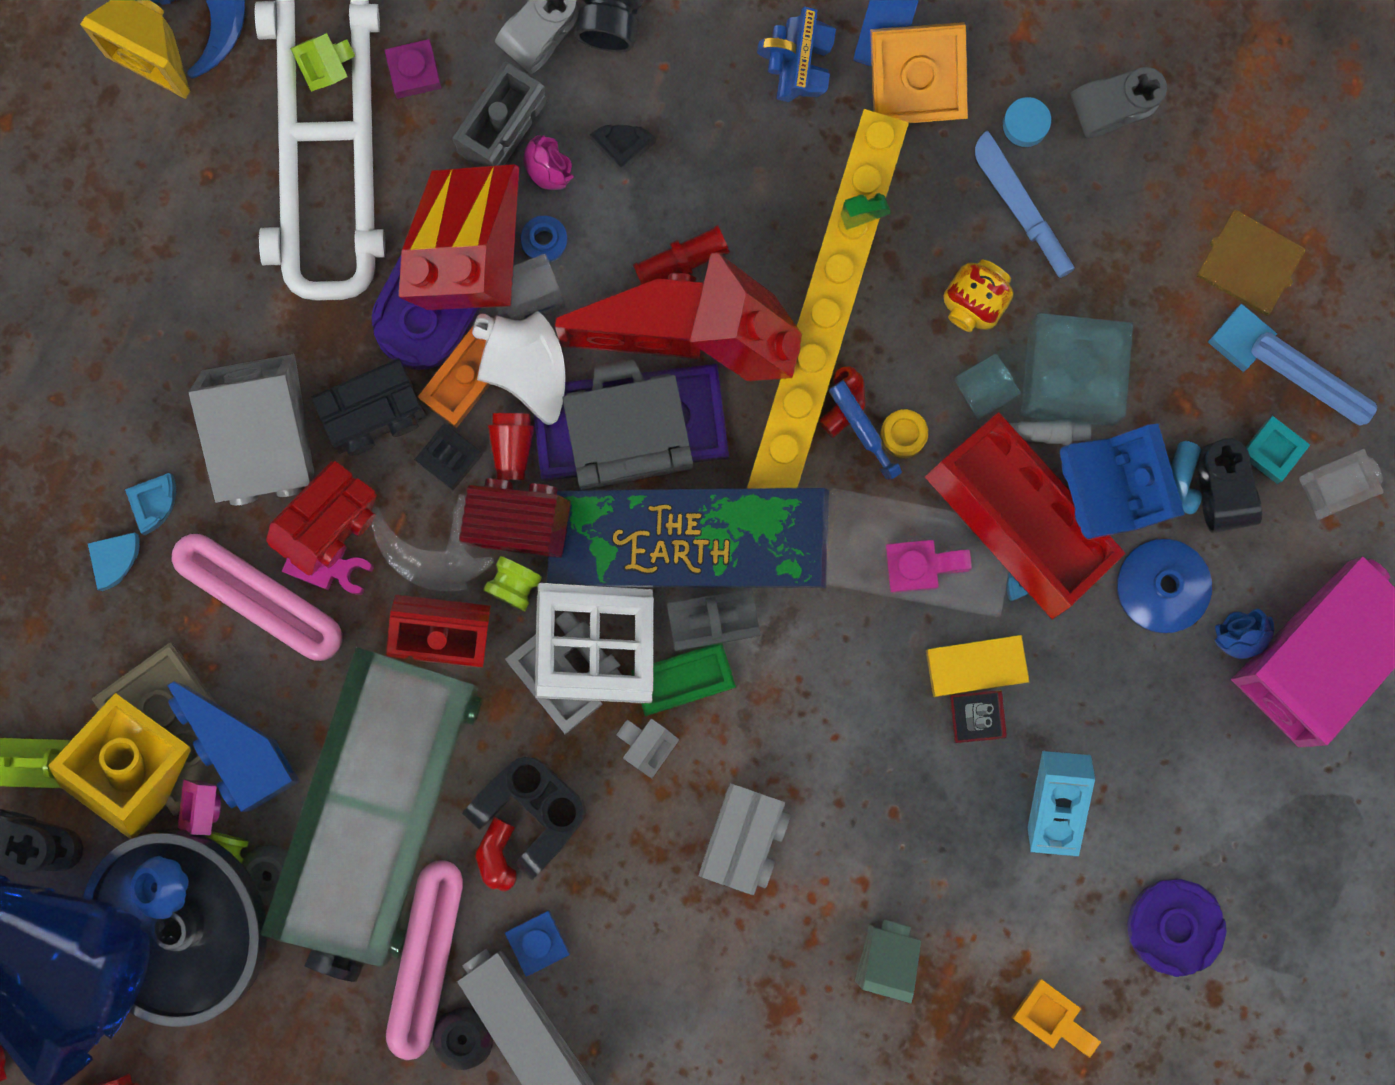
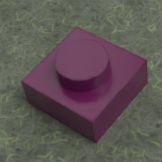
[384,39,442,99]

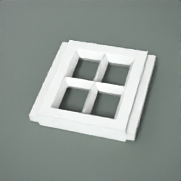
[535,583,654,703]

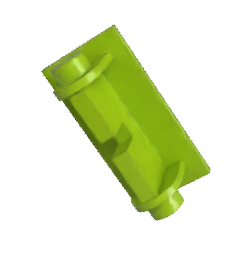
[0,738,70,788]

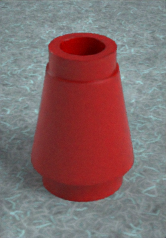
[488,413,535,480]

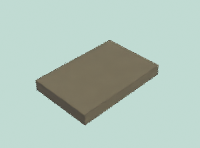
[92,642,222,816]

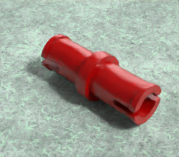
[632,225,730,285]

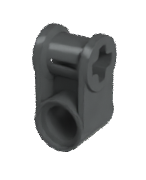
[1070,67,1167,139]

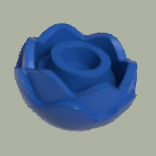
[1214,609,1275,659]
[130,856,189,919]

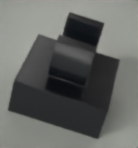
[414,423,482,491]

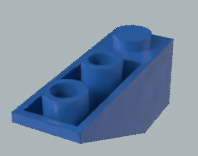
[167,682,300,812]

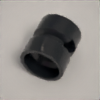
[575,0,643,52]

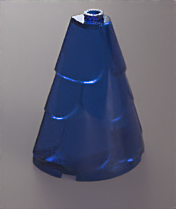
[0,875,150,1085]

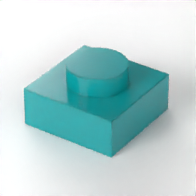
[1246,416,1310,484]

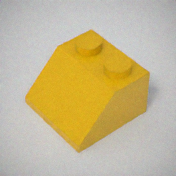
[48,693,191,839]

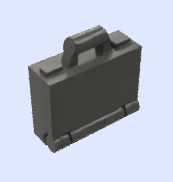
[562,358,693,491]

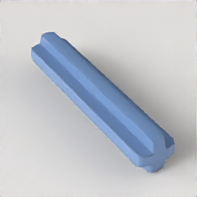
[1251,332,1378,425]

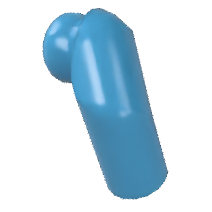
[1171,441,1202,514]

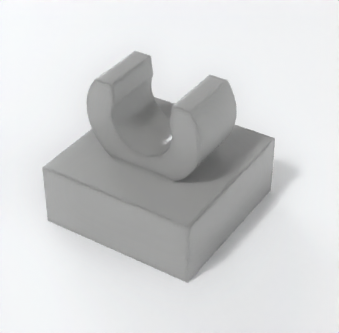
[616,719,679,779]

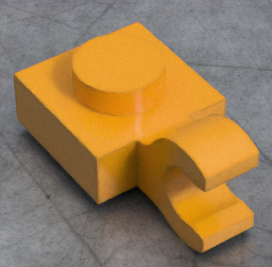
[1011,978,1101,1058]

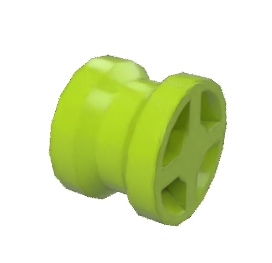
[483,556,543,611]

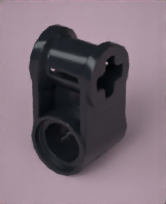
[1196,438,1262,533]

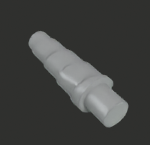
[1009,419,1091,445]

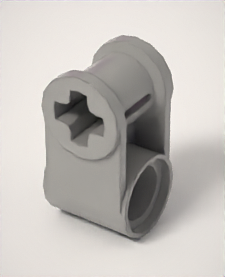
[495,0,579,74]

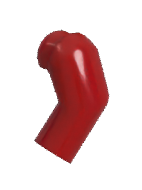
[475,817,517,892]

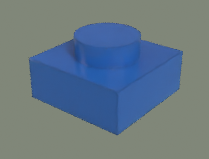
[505,910,571,977]

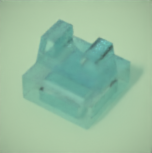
[954,353,1021,419]

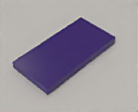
[534,364,729,481]

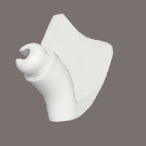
[472,311,565,425]

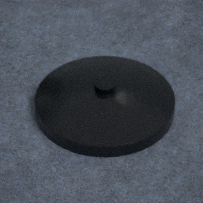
[80,829,267,1027]

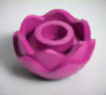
[523,135,574,190]

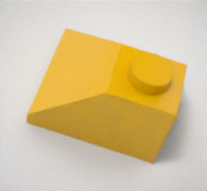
[80,0,190,99]

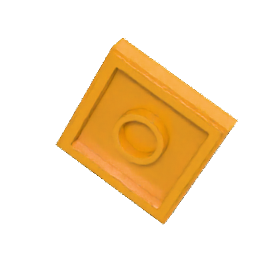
[870,22,968,123]

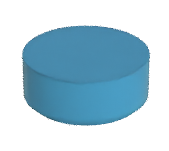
[1003,97,1051,147]

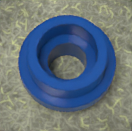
[520,215,568,263]

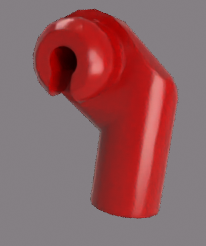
[818,366,865,438]

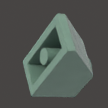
[855,919,921,1003]

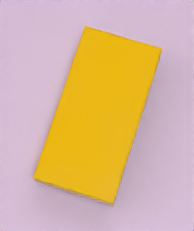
[926,635,1029,697]

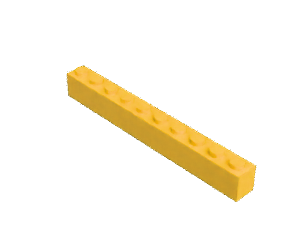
[747,109,909,489]

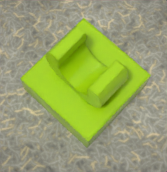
[290,33,355,92]

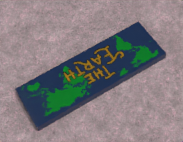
[547,488,829,588]

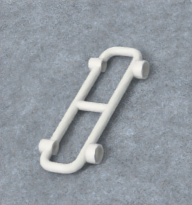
[255,0,386,300]

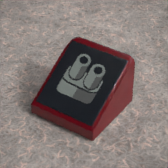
[950,690,1007,743]

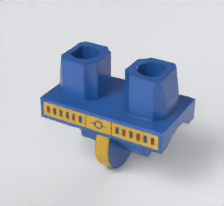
[757,7,836,102]

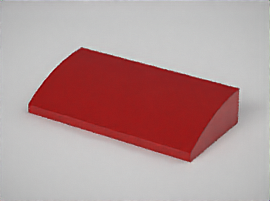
[925,412,1126,620]

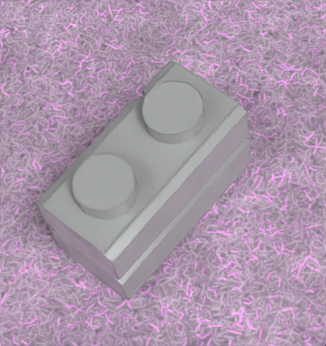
[698,783,791,895]

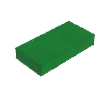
[631,643,736,717]

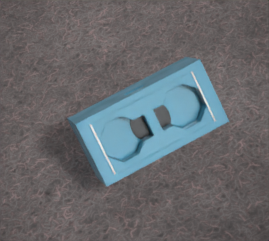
[1027,751,1095,856]

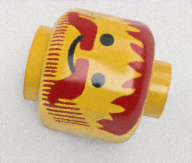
[943,259,1013,332]

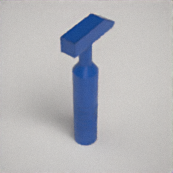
[828,380,902,479]

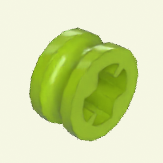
[205,831,249,864]

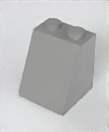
[188,354,314,506]

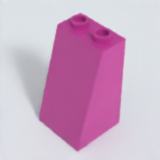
[1231,556,1395,748]

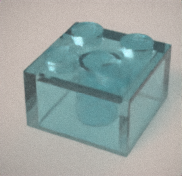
[1021,313,1133,426]

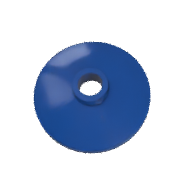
[1117,539,1212,633]

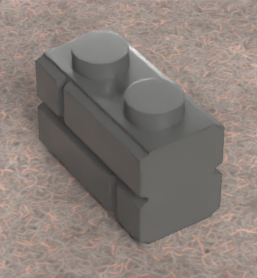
[452,61,547,167]

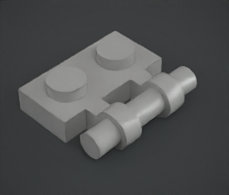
[505,611,622,734]

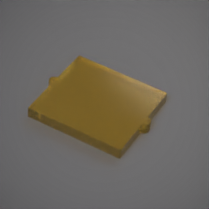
[1196,209,1306,316]

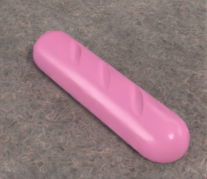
[172,534,343,661]
[386,860,463,1060]

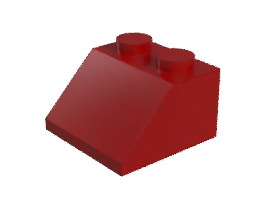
[690,253,802,381]

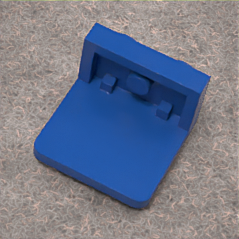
[1060,424,1185,539]

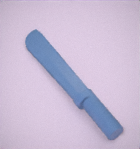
[975,130,1075,278]

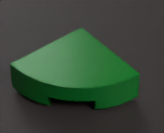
[841,193,891,230]

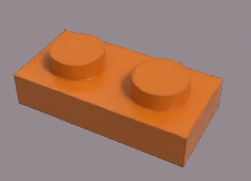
[417,325,491,429]

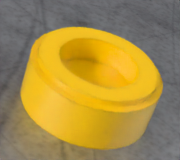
[880,409,928,458]

